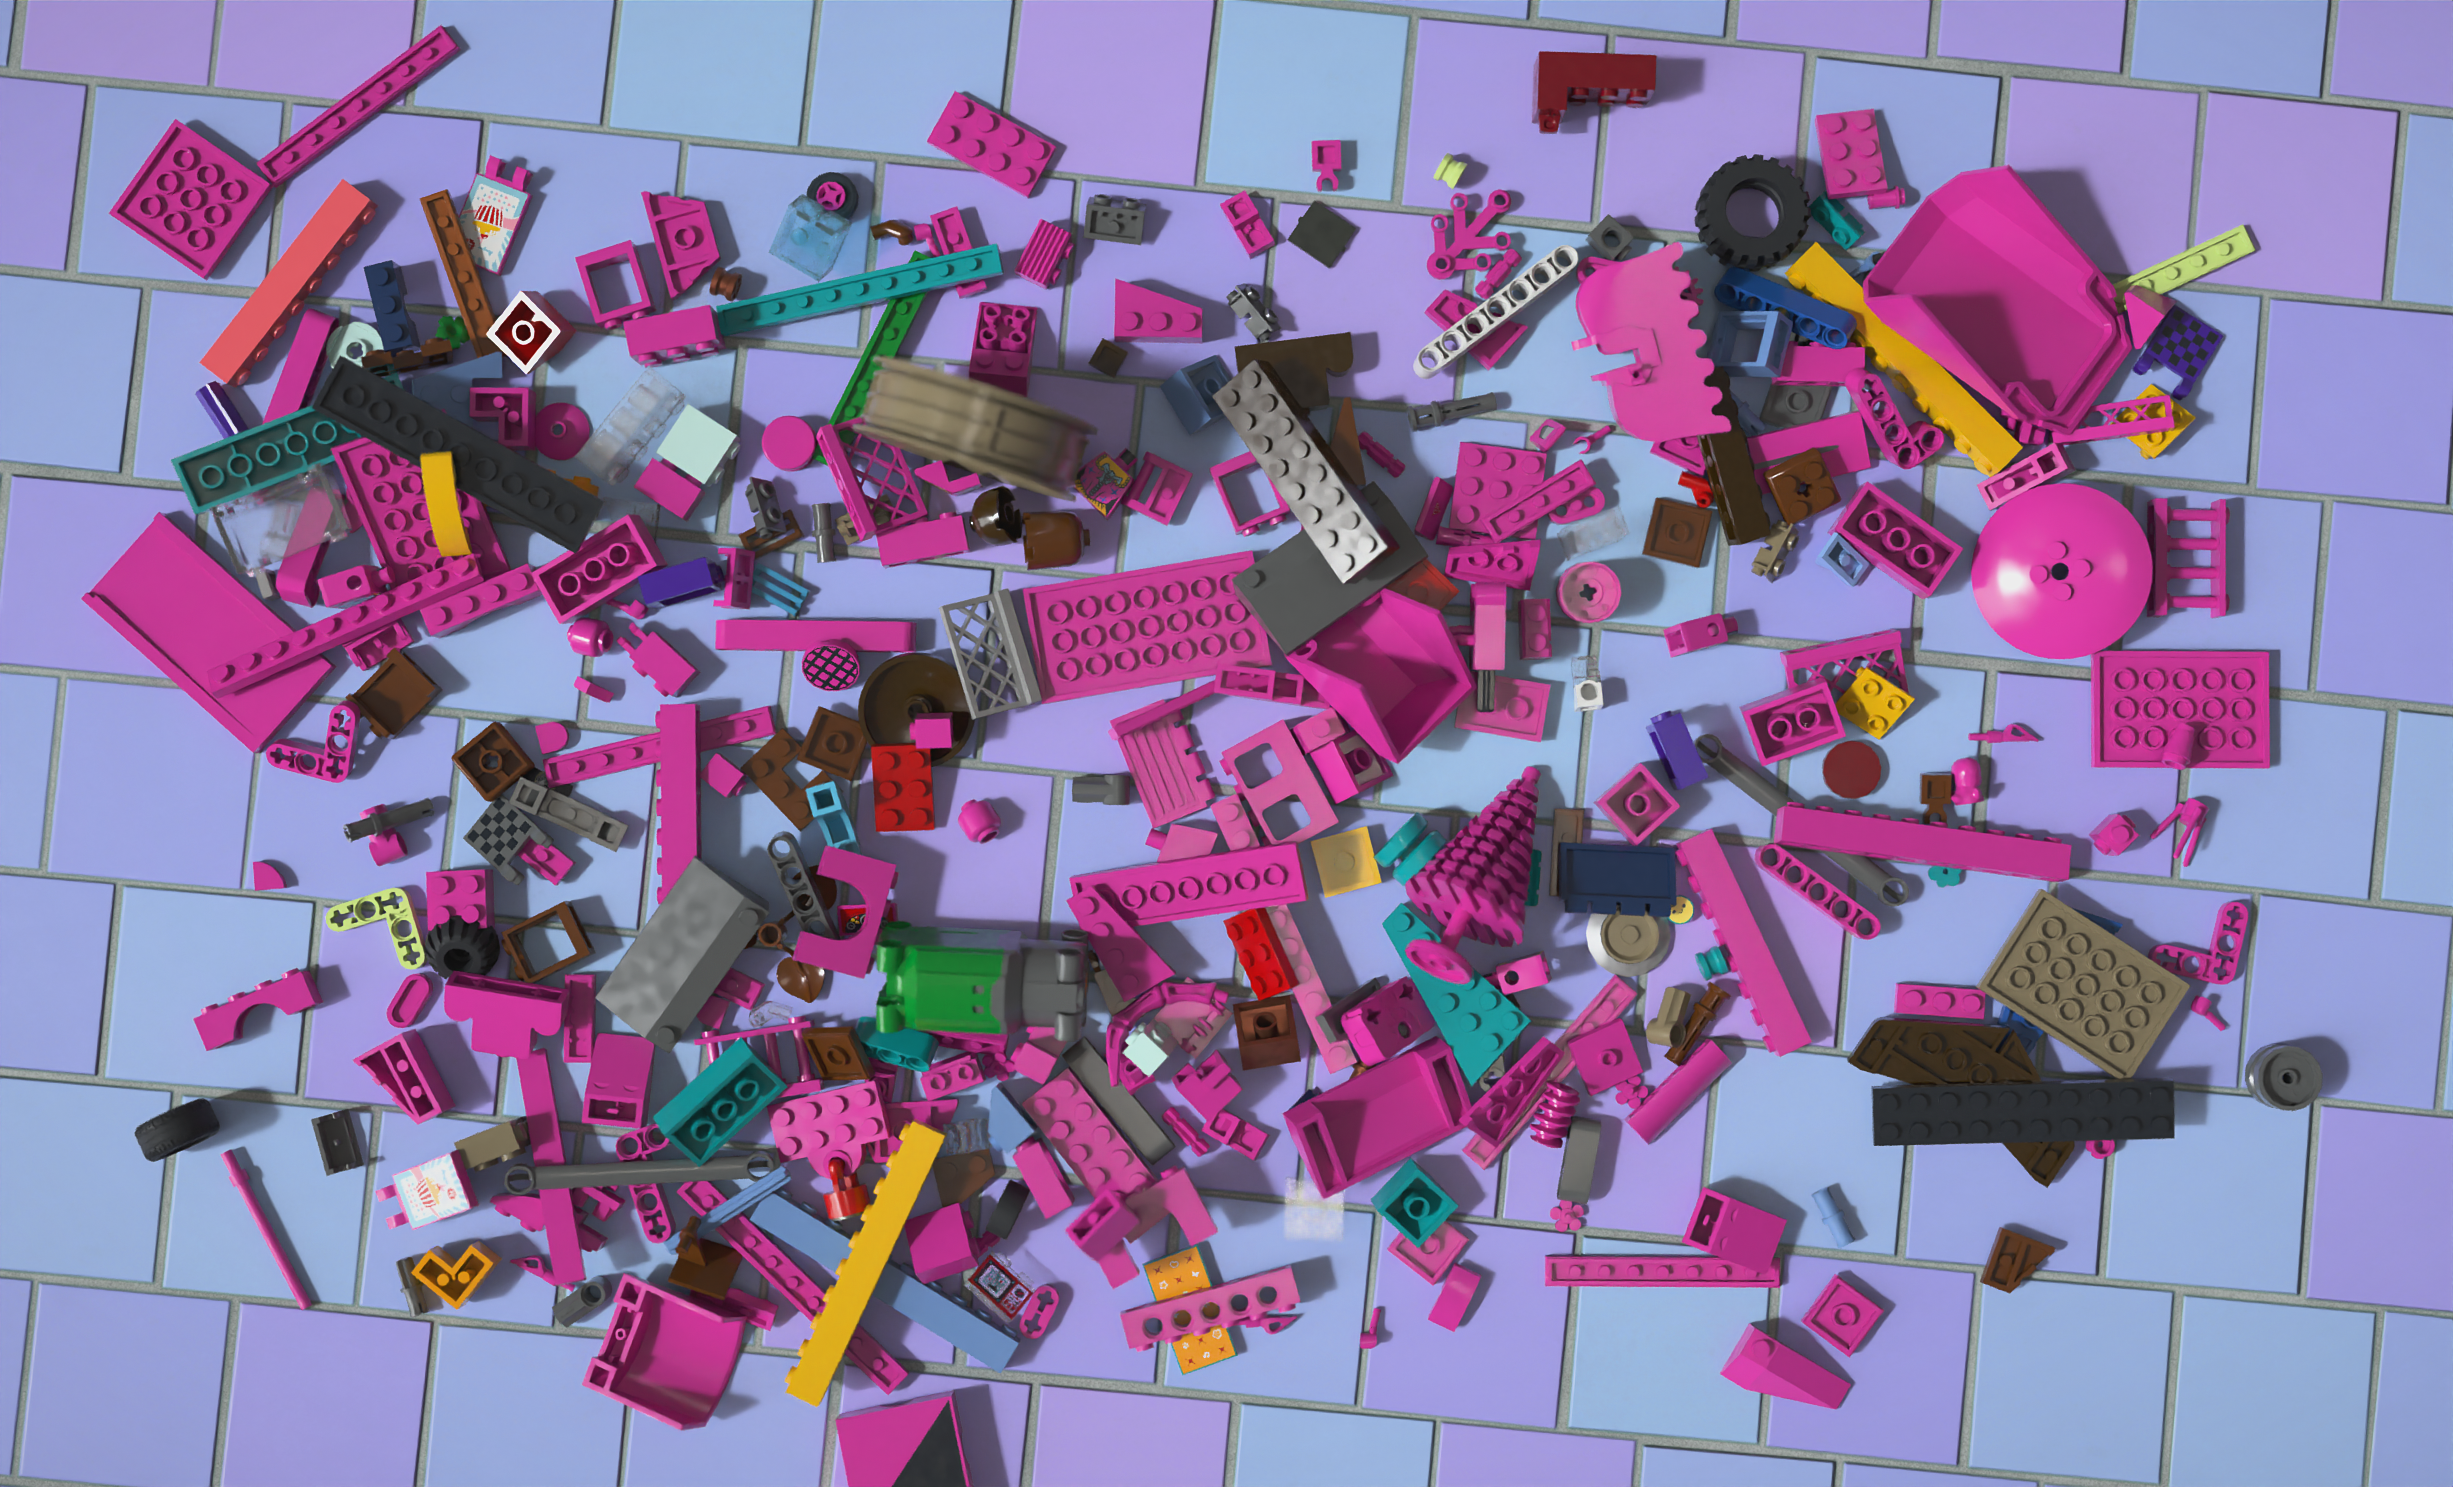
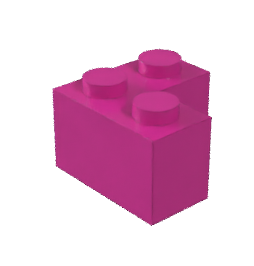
[469,387,536,451]
[1010,1027,1067,1085]

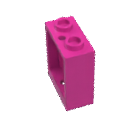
[575,240,656,330]
[1209,451,1290,537]
[1012,1136,1075,1219]

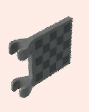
[463,794,554,885]

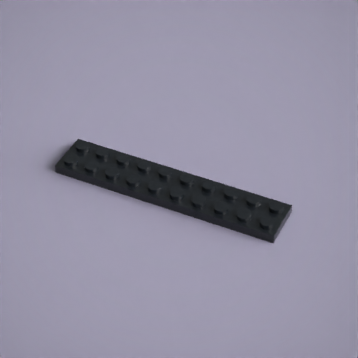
[312,356,605,554]
[1871,1078,2175,1146]

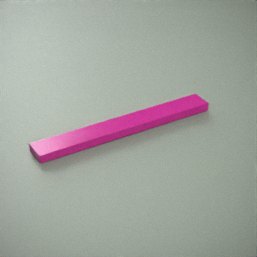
[256,25,461,188]
[543,706,777,788]
[1462,974,1637,1170]
[516,1048,587,1286]
[1545,1256,1780,1288]

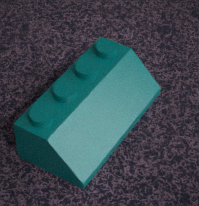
[652,1037,788,1167]

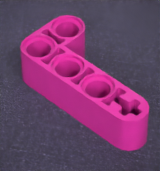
[1845,368,1944,469]
[276,487,345,608]
[616,1123,676,1244]

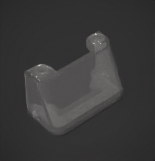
[209,463,352,578]

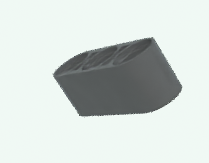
[1557,1116,1601,1204]

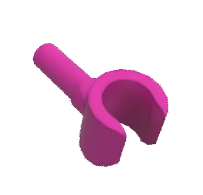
[914,223,941,257]
[1573,425,1611,454]
[606,599,649,620]
[2191,995,2226,1031]
[1360,1308,1381,1349]

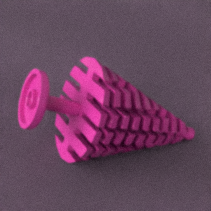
[1405,766,1541,984]

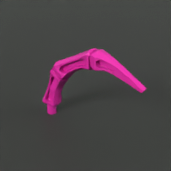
[1106,982,1229,1087]

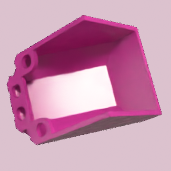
[1284,588,1477,764]

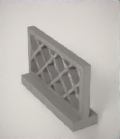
[939,588,1042,720]

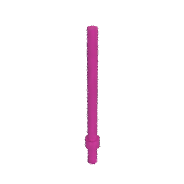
[221,1149,312,1310]

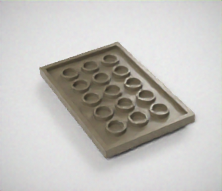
[1976,889,2191,1079]

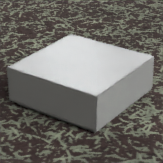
[254,568,281,601]

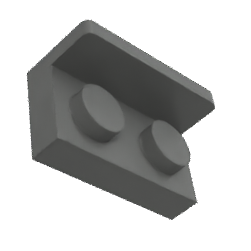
[1083,194,1146,245]

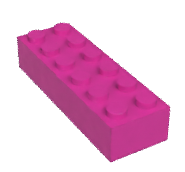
[1021,1066,1171,1244]

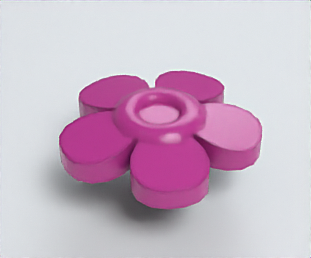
[982,1051,1014,1081]
[1615,1075,1648,1109]
[1550,1200,1584,1232]

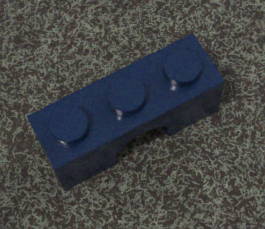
[363,260,421,357]

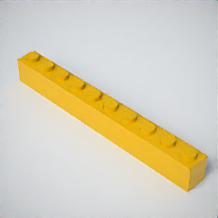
[1785,242,2023,477]
[784,1119,947,1407]

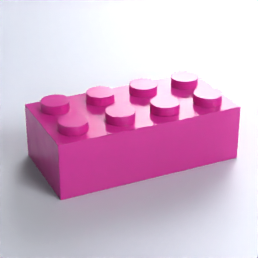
[1827,481,1963,599]
[531,514,668,624]

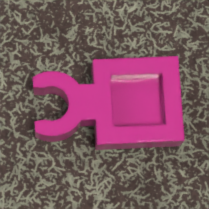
[1311,140,1341,192]

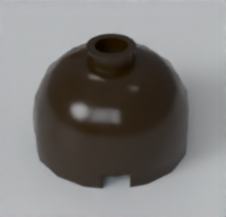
[969,486,1023,546]

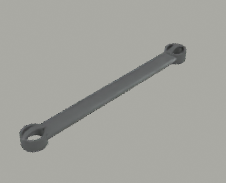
[1694,734,1909,906]
[504,1151,774,1195]

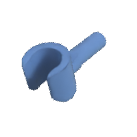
[1849,251,1880,279]

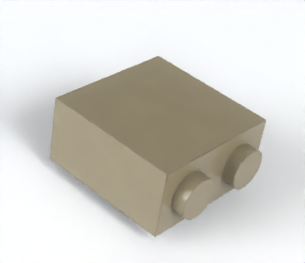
[454,1116,531,1172]

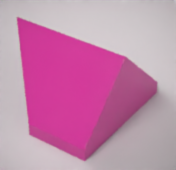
[2124,285,2177,349]

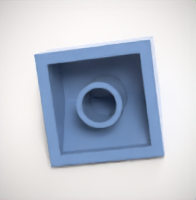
[1160,355,1231,435]
[988,1082,1038,1154]

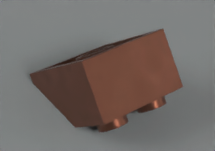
[1233,995,1301,1071]

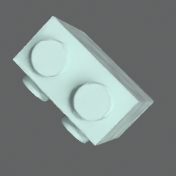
[656,404,741,488]

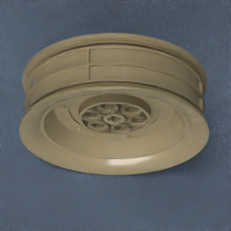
[852,356,1098,502]

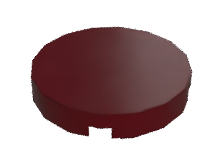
[1822,741,1881,799]

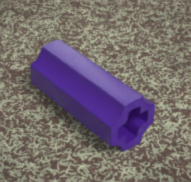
[195,381,249,439]

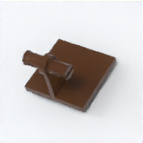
[668,1216,743,1301]

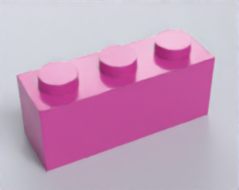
[1772,341,1865,387]
[876,512,970,569]

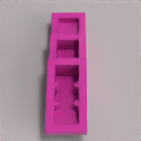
[1214,663,1330,710]

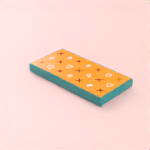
[1142,1244,1238,1376]

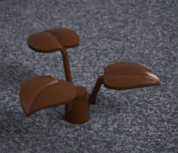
[744,865,837,1003]

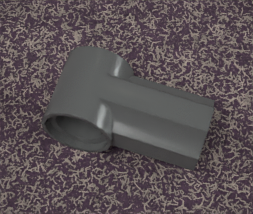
[1072,775,1130,805]
[552,1276,612,1328]

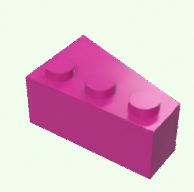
[1114,278,1203,343]
[353,1029,456,1125]

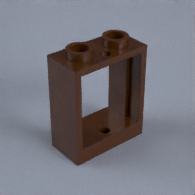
[501,901,596,984]

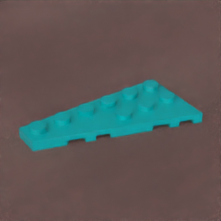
[1382,902,1532,1087]

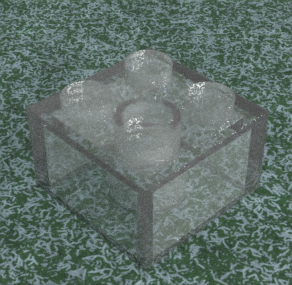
[1283,1177,1345,1241]

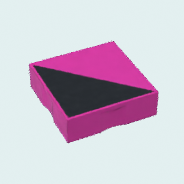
[835,1390,974,1487]

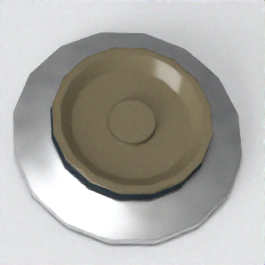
[1586,905,1671,977]

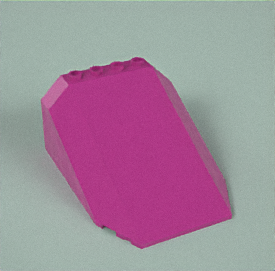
[1863,165,2132,436]

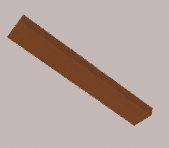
[419,189,508,358]

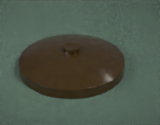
[858,652,975,767]

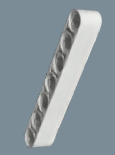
[1413,245,1578,379]

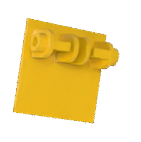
[2110,384,2196,460]
[1835,666,1915,740]

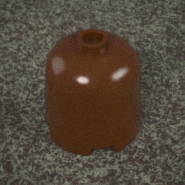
[1022,511,1090,571]

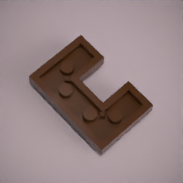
[361,337,453,378]
[741,728,844,832]

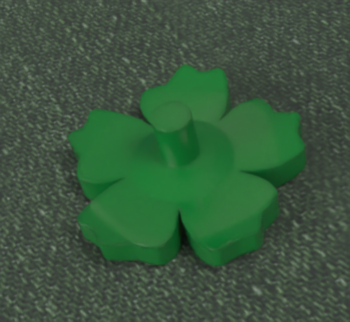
[435,316,471,350]

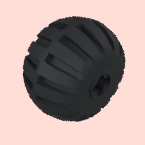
[425,915,500,979]

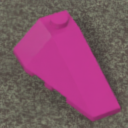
[1719,1323,1851,1410]

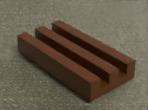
[739,509,804,561]

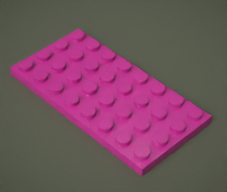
[1023,550,1272,704]

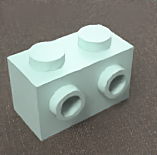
[1123,1018,1179,1077]

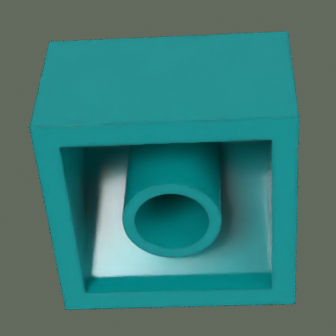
[1371,1158,1459,1248]

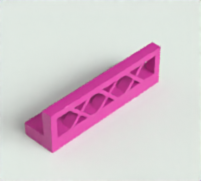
[2052,395,2174,446]

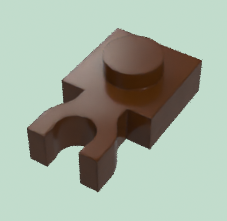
[1919,773,1952,824]

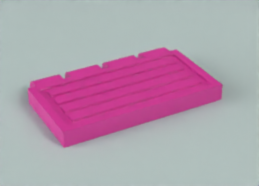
[1110,699,1216,829]

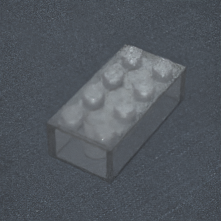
[575,366,686,486]

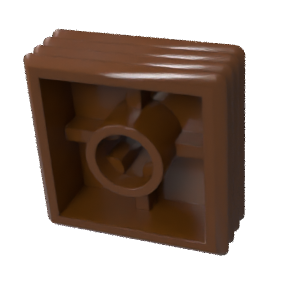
[1763,447,1841,526]
[451,722,535,802]

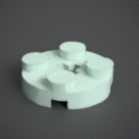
[326,322,385,369]

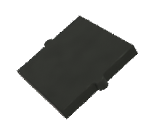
[1287,200,1356,268]

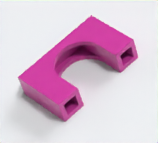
[792,846,899,979]
[1098,1165,1218,1289]

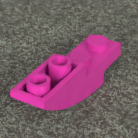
[489,1192,608,1252]

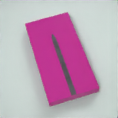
[1746,410,1871,495]

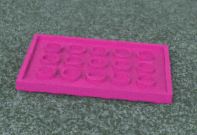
[331,408,511,589]
[2091,651,2270,769]

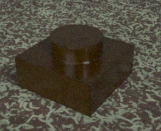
[1089,338,1128,379]

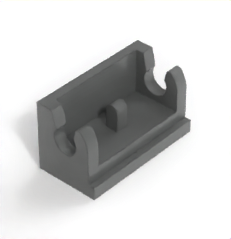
[311,1109,364,1176]

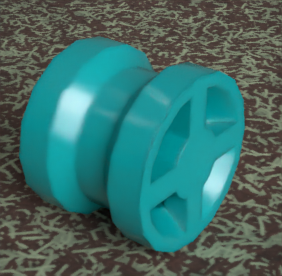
[1695,945,1728,981]

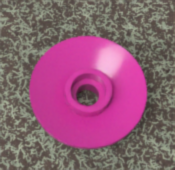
[535,402,590,460]

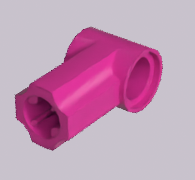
[359,804,408,867]

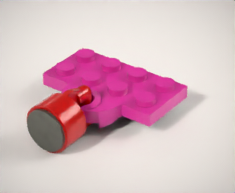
[767,1079,892,1221]

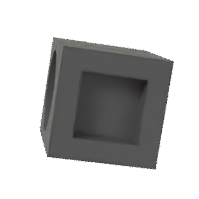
[1585,214,1634,261]

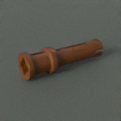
[1664,981,1731,1067]

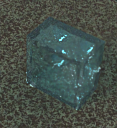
[768,194,852,282]

